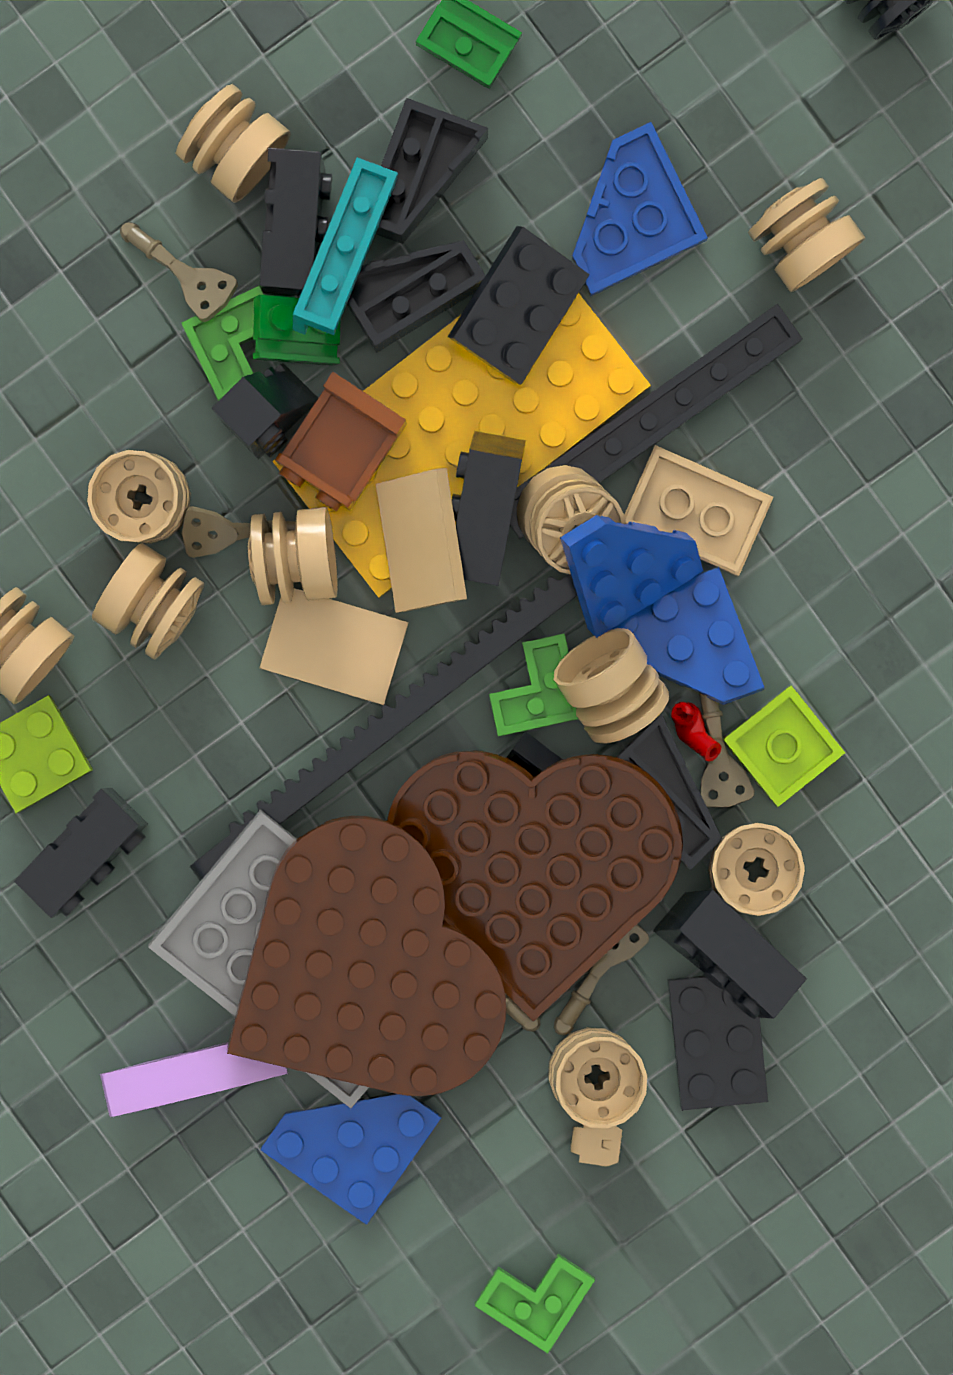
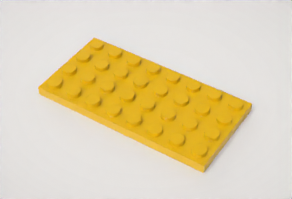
[272,293,651,598]

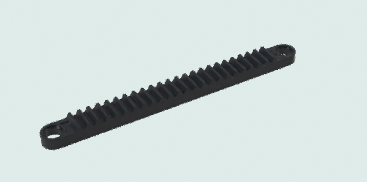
[189,574,577,881]

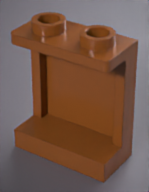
[275,372,407,512]

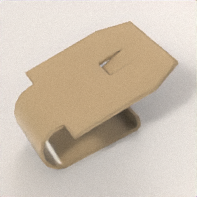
[570,1125,622,1167]

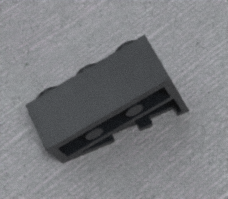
[375,98,488,244]
[260,148,332,296]
[347,240,486,353]
[212,363,318,460]
[452,431,526,586]
[616,714,722,870]
[14,788,148,918]
[653,890,807,1019]

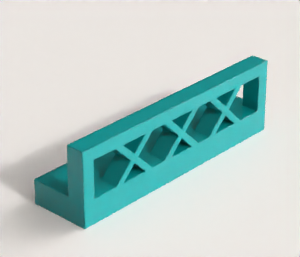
[293,157,398,335]

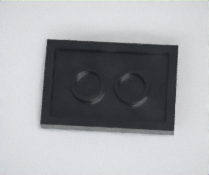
[448,226,590,385]
[667,976,768,1111]

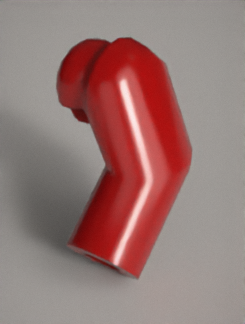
[671,702,722,762]

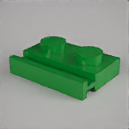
[416,0,522,89]
[253,295,341,366]

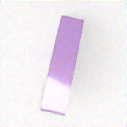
[100,1042,288,1117]

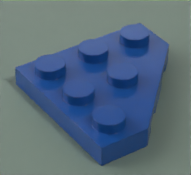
[572,122,708,297]
[560,515,703,638]
[610,567,764,705]
[260,1093,442,1225]

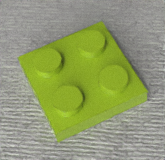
[723,685,845,807]
[0,695,93,813]

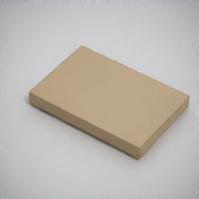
[624,445,773,577]
[376,468,467,613]
[260,588,409,705]

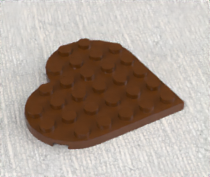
[387,751,683,1022]
[226,816,506,1096]

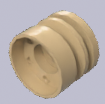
[176,84,291,203]
[748,178,865,292]
[87,450,191,544]
[517,465,625,574]
[248,507,338,605]
[92,543,204,660]
[0,587,74,704]
[553,628,669,744]
[708,823,805,916]
[548,1027,647,1129]

